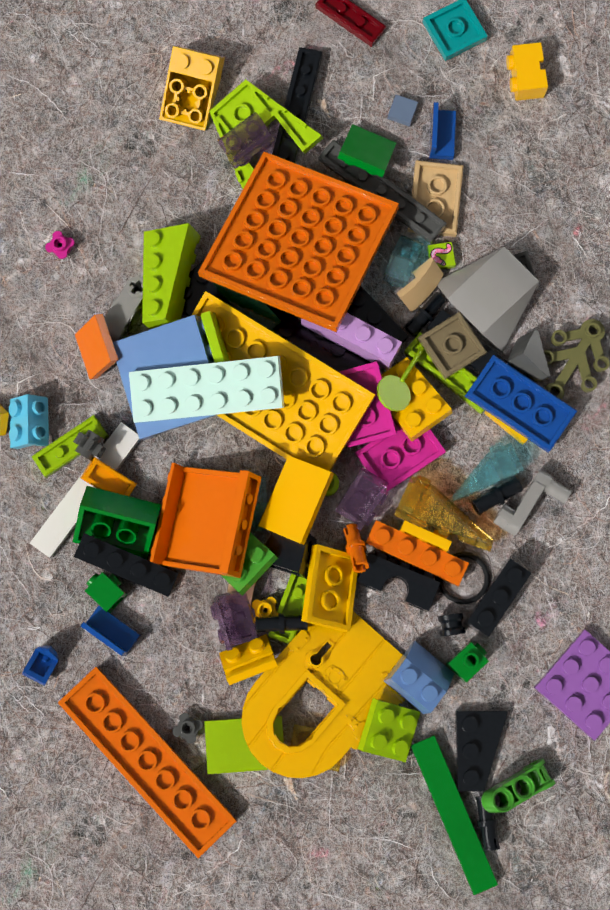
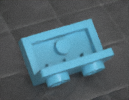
[9,394,49,449]

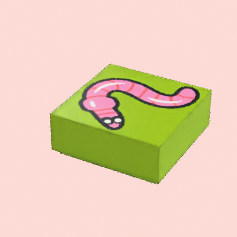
[427,242,456,269]

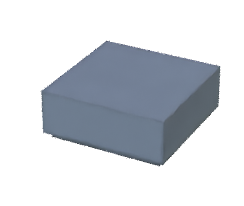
[387,95,418,127]

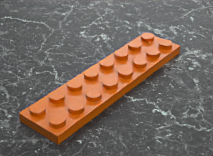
[58,666,237,858]

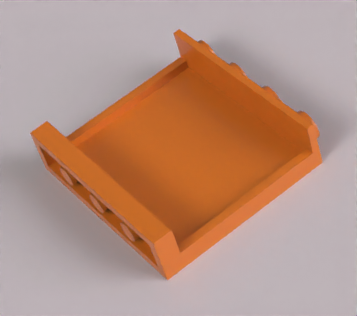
[150,463,262,578]

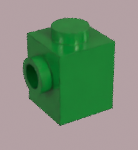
[85,572,128,613]
[446,642,489,683]

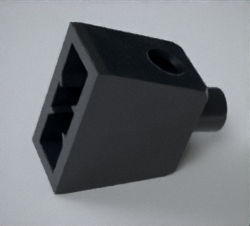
[265,532,317,579]

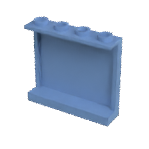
[113,315,216,439]

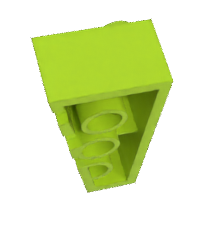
[142,223,201,329]

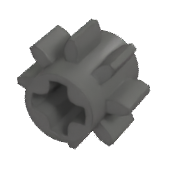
[73,430,106,461]

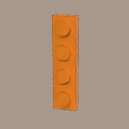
[365,520,469,587]

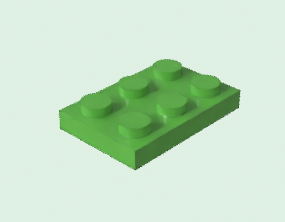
[221,532,278,596]

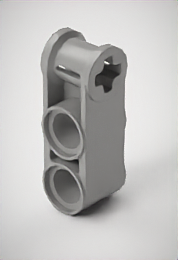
[104,276,143,342]

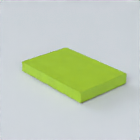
[204,715,284,774]

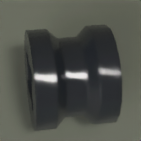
[437,613,466,637]

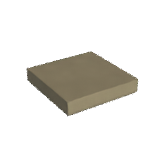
[418,312,487,380]

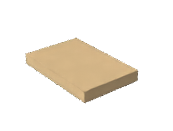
[408,160,464,237]

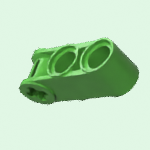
[481,758,556,813]

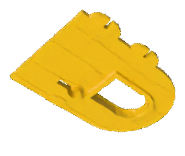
[241,611,405,778]

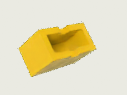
[506,42,548,101]

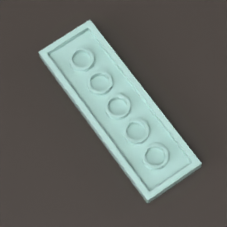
[129,356,285,423]

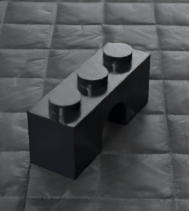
[357,551,440,612]
[464,558,531,638]

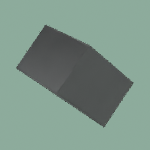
[506,330,551,383]

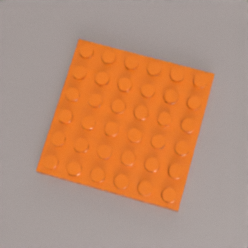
[198,152,399,333]

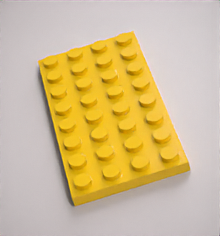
[191,291,376,471]

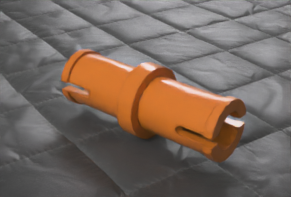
[343,523,369,573]

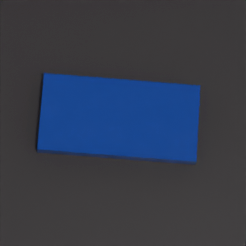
[465,354,577,453]

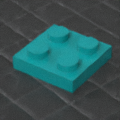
[422,0,488,61]

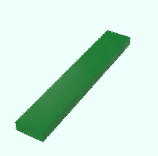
[410,735,498,895]

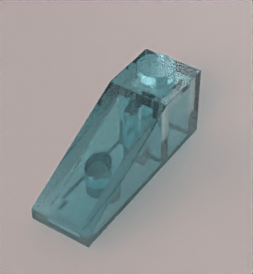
[450,442,524,503]

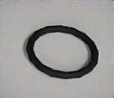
[438,552,490,604]

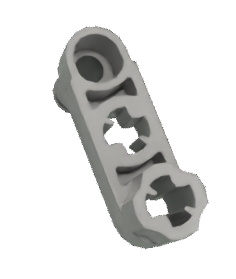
[493,469,572,536]

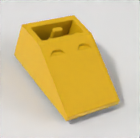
[159,46,225,131]

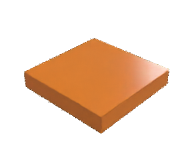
[75,314,118,380]

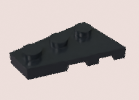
[455,711,508,791]

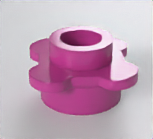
[45,231,75,259]

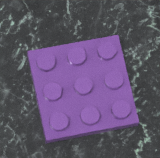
[534,630,610,741]

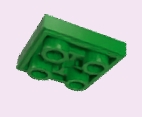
[338,124,396,177]

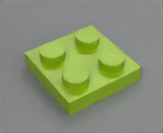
[358,698,421,762]

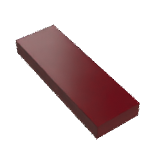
[315,0,386,47]

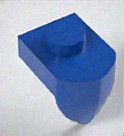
[22,645,59,686]

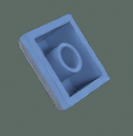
[384,641,455,714]

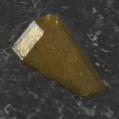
[394,476,493,551]

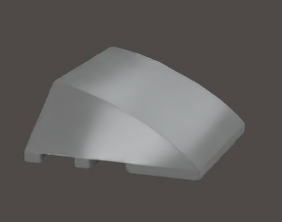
[437,246,540,352]

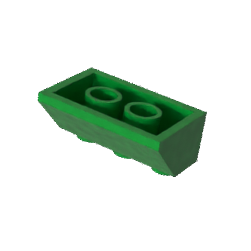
[72,486,161,560]

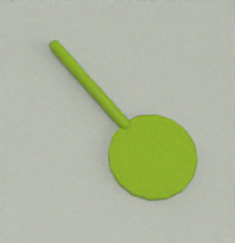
[377,346,424,412]

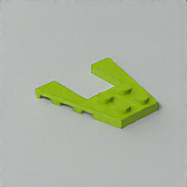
[209,79,323,189]

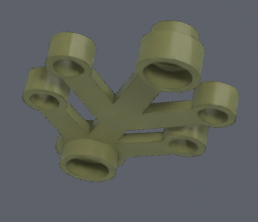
[544,319,610,399]

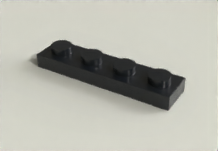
[73,533,178,597]

